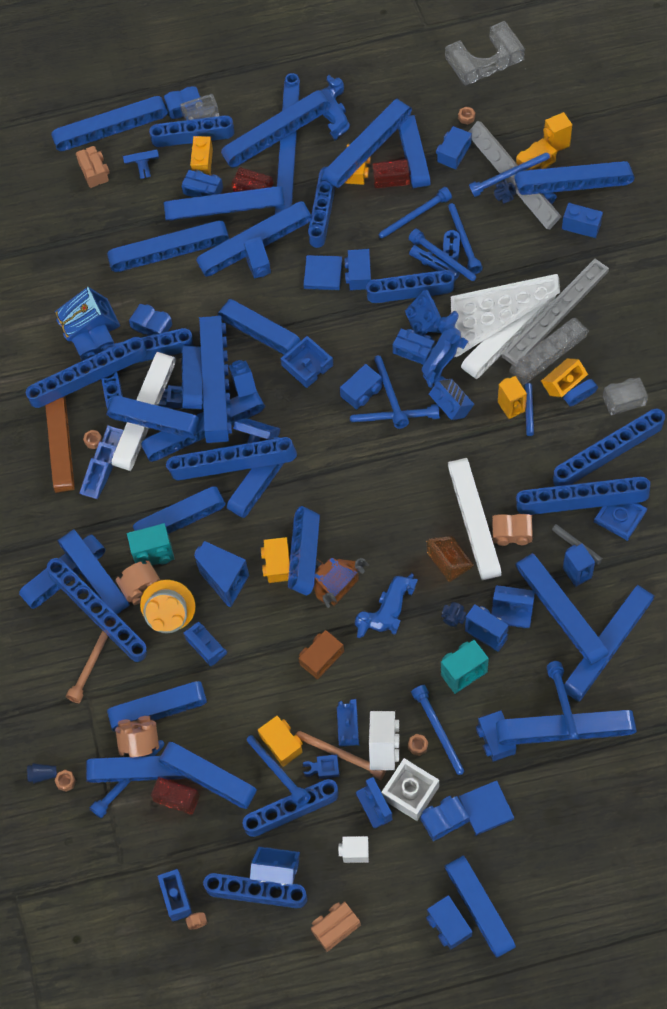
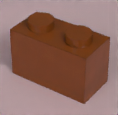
[299,630,344,680]

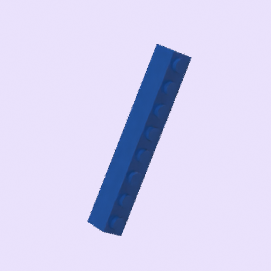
[199,316,232,443]

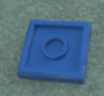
[304,255,342,290]
[594,503,648,541]
[459,780,514,835]

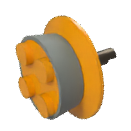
[140,580,195,633]

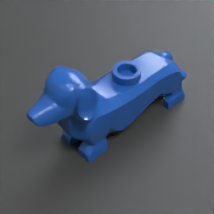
[320,75,350,141]
[422,311,469,388]
[355,573,418,638]

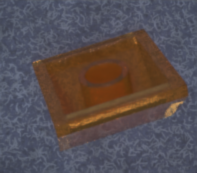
[427,536,474,582]

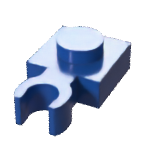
[303,755,340,779]

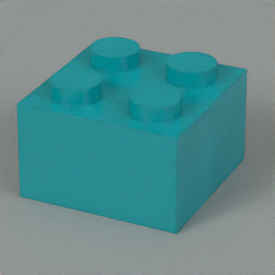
[127,523,175,565]
[441,640,489,694]

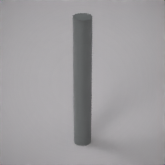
[552,524,603,565]

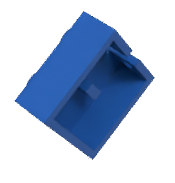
[281,336,333,388]
[465,604,509,652]
[250,847,300,886]

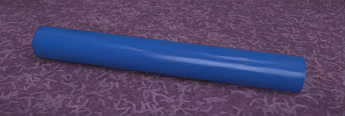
[525,383,534,436]

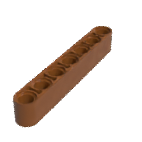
[46,387,75,493]

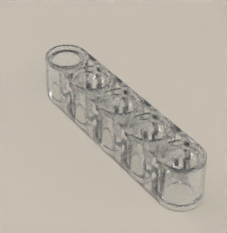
[509,318,589,384]

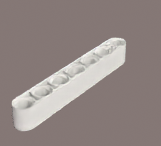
[461,296,556,379]
[112,352,176,471]
[448,458,501,580]

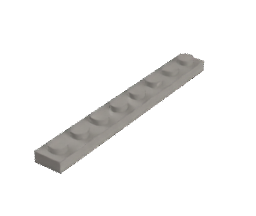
[469,121,562,230]
[502,259,609,367]

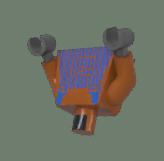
[313,558,369,608]

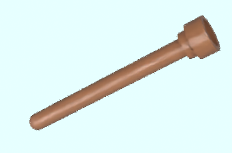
[66,620,115,703]
[296,731,386,780]

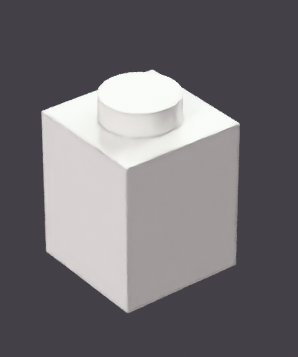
[339,836,369,863]

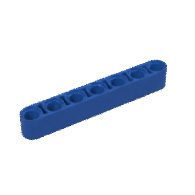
[221,90,331,167]
[51,96,168,151]
[323,99,412,188]
[514,161,635,195]
[164,187,285,220]
[196,201,312,276]
[107,221,229,272]
[25,337,147,408]
[141,392,265,462]
[553,409,665,486]
[166,437,297,480]
[516,477,650,515]
[515,553,609,665]
[47,558,147,662]
[564,585,655,702]
[496,710,637,745]

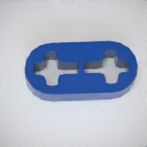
[443,230,460,261]
[564,379,598,407]

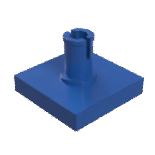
[123,150,159,179]
[233,418,281,443]

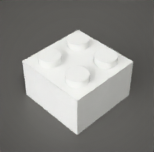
[369,711,399,770]
[381,758,439,821]

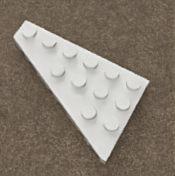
[451,274,560,357]

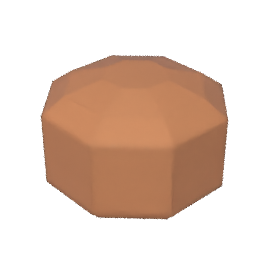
[458,107,475,125]
[83,430,103,449]
[408,734,428,756]
[55,770,76,792]
[186,912,208,930]

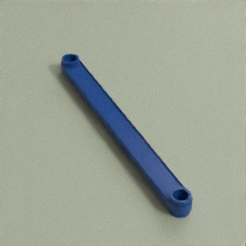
[275,73,300,214]

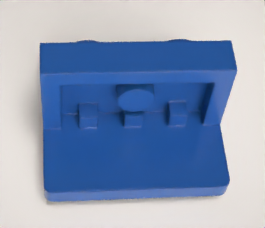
[405,290,441,336]
[491,585,535,628]

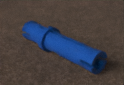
[409,245,460,281]

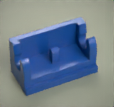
[183,622,227,667]
[337,699,359,747]

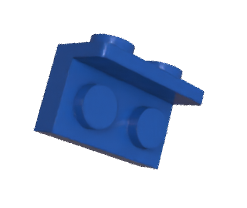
[356,777,392,829]

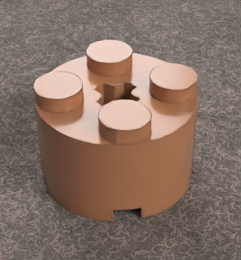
[116,561,160,605]
[115,716,159,757]

